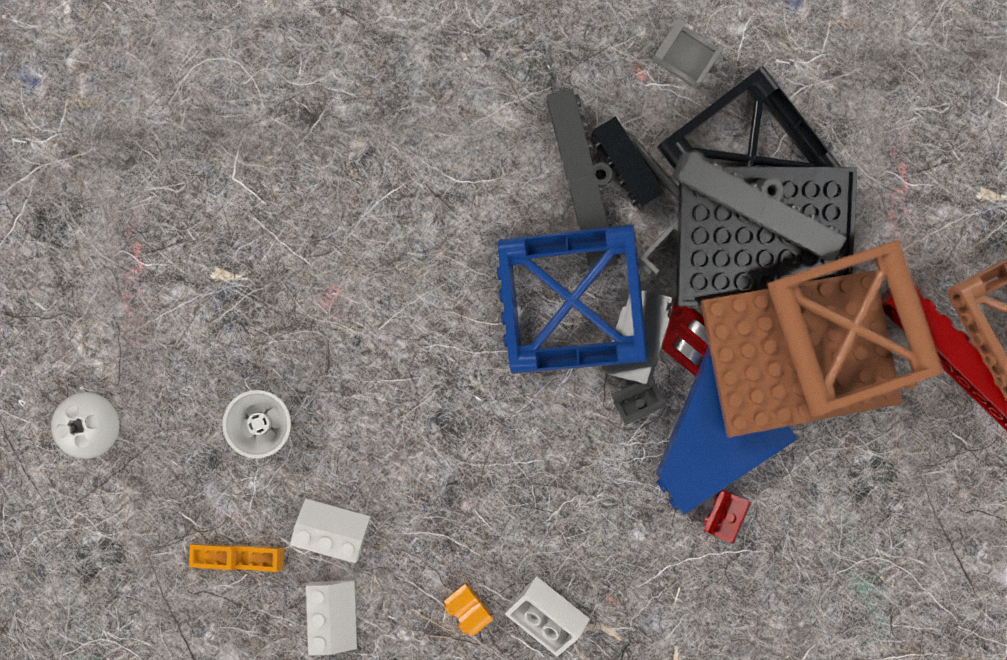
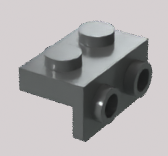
[612,376,666,425]

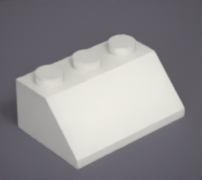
[290,498,371,563]
[505,576,590,657]
[306,580,357,655]

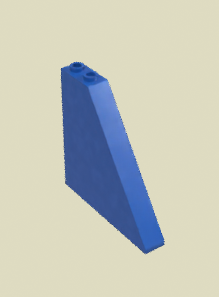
[656,345,798,514]

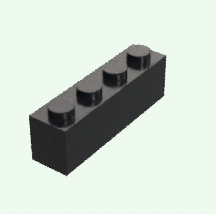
[591,116,664,209]

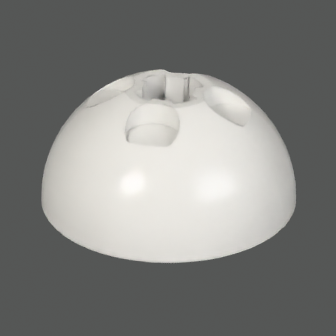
[223,390,291,458]
[51,392,119,459]

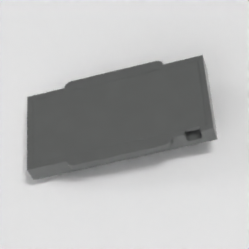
[605,290,675,386]

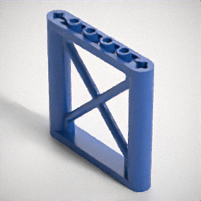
[497,224,648,374]

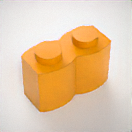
[444,582,494,637]

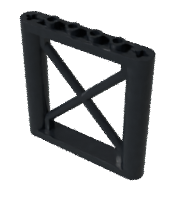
[657,66,841,170]

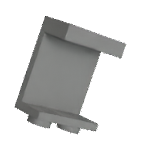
[638,218,678,277]

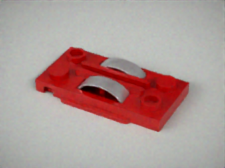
[662,297,709,377]

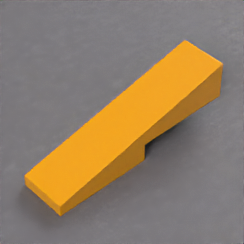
[189,544,285,572]

